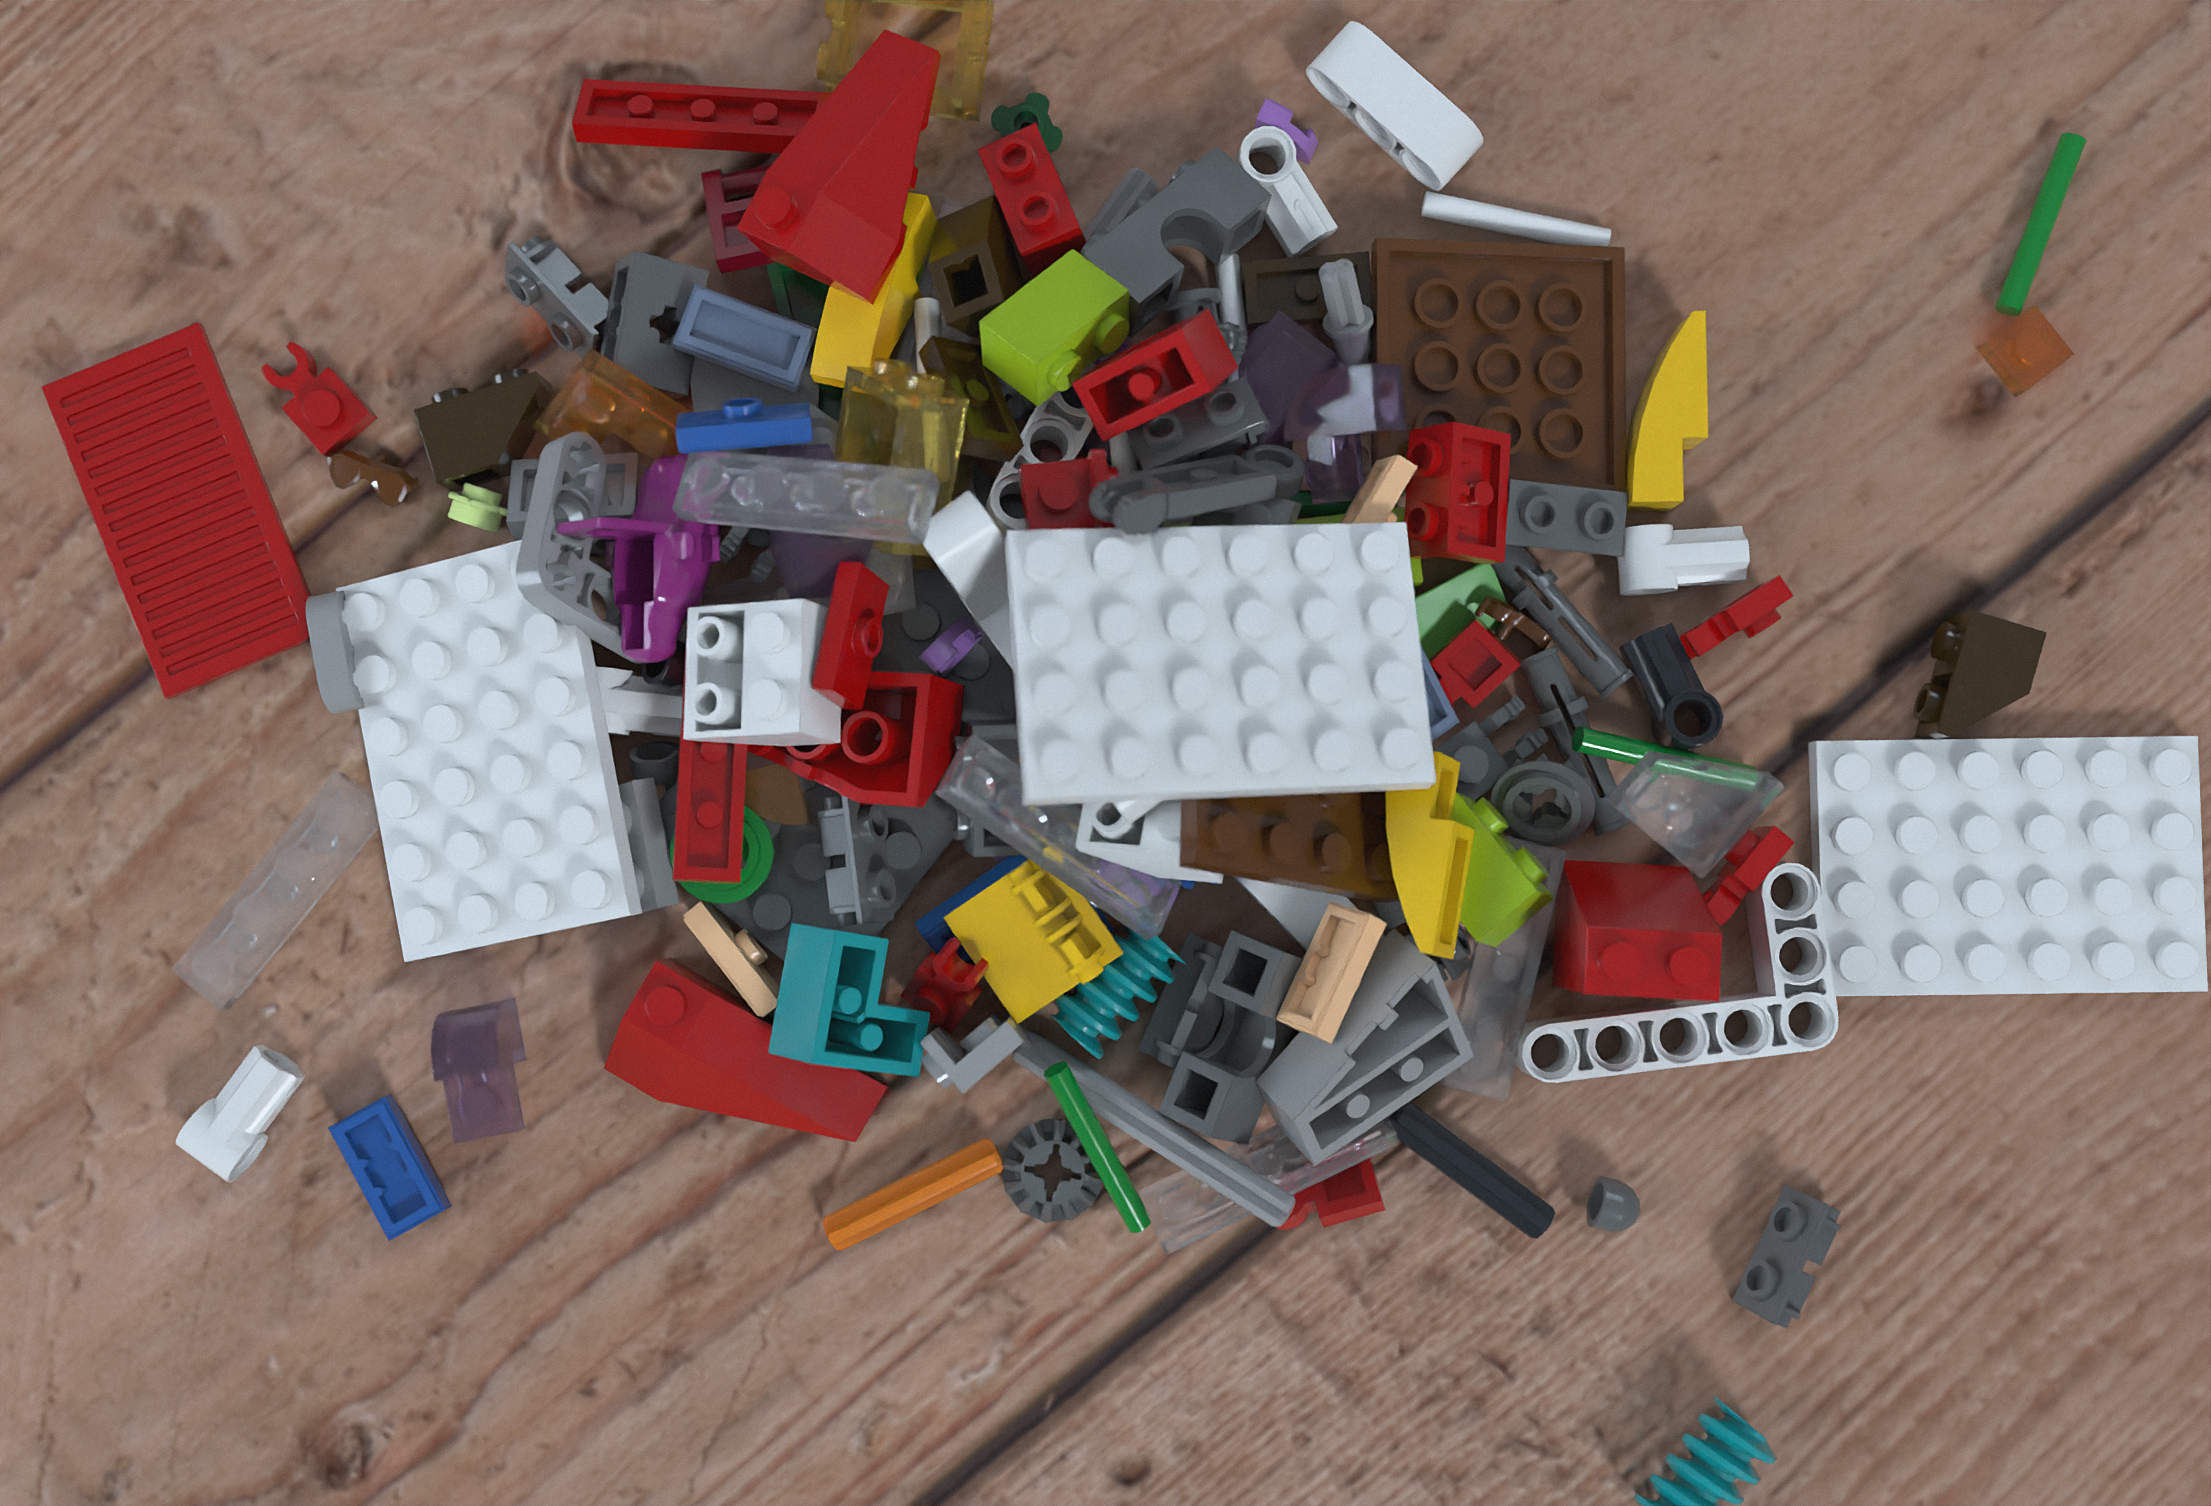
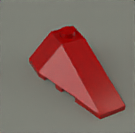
[736,29,941,305]
[747,671,965,808]
[604,958,889,1142]

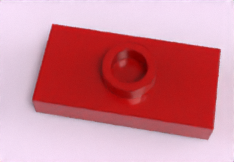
[811,561,889,710]

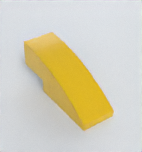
[810,192,937,394]
[1626,310,1708,512]
[1386,751,1475,960]

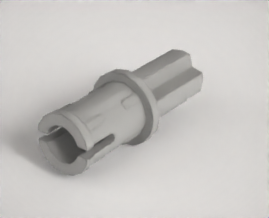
[1319,258,1374,382]

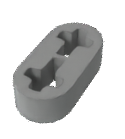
[306,590,365,714]

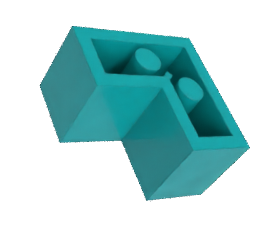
[768,923,930,1077]

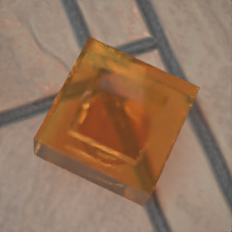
[1976,305,2074,397]

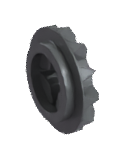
[1491,753,1596,847]
[1002,1118,1103,1223]

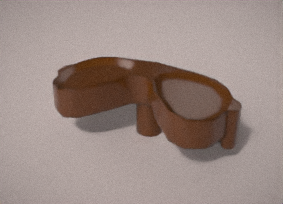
[327,450,419,507]
[1474,596,1552,654]

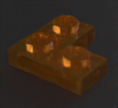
[531,348,691,460]

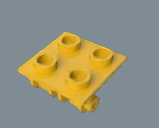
[943,845,1124,1024]

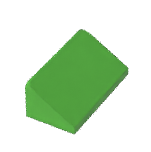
[1415,564,1507,660]

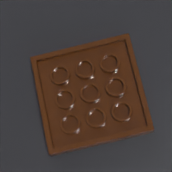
[1371,237,1626,496]
[1179,790,1400,904]

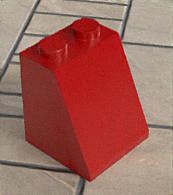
[1552,859,1722,1002]

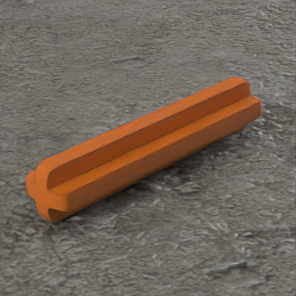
[822,1137,1004,1251]

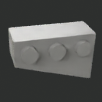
[1256,928,1474,1166]

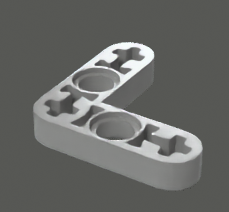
[516,432,678,664]

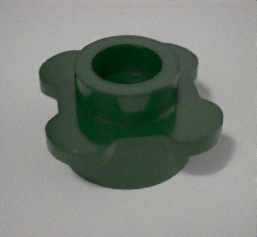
[991,92,1063,152]

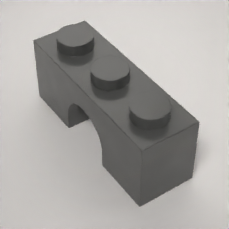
[1080,146,1272,338]
[1158,930,1303,1145]

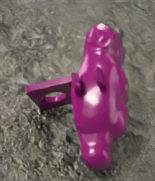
[557,452,728,663]

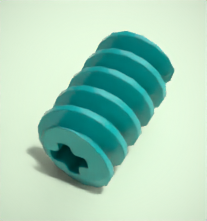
[1051,914,1187,1059]
[1634,1396,1777,1506]

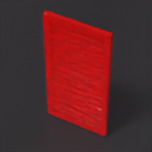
[41,322,312,699]

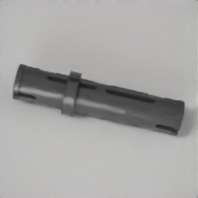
[1491,545,1634,700]
[1520,645,1634,836]

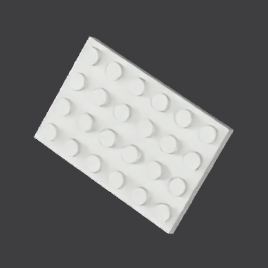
[1005,522,1436,805]
[336,540,642,962]
[1808,736,2208,996]

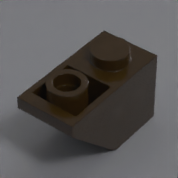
[928,195,1024,340]
[414,369,556,492]
[1913,610,2047,740]

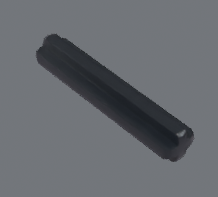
[1385,1101,1555,1239]

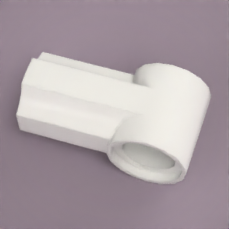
[1234,126,1338,258]
[1617,524,1750,596]
[596,666,683,737]
[176,1045,306,1183]

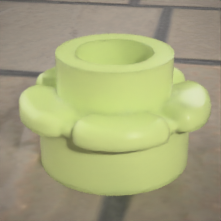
[447,482,508,533]

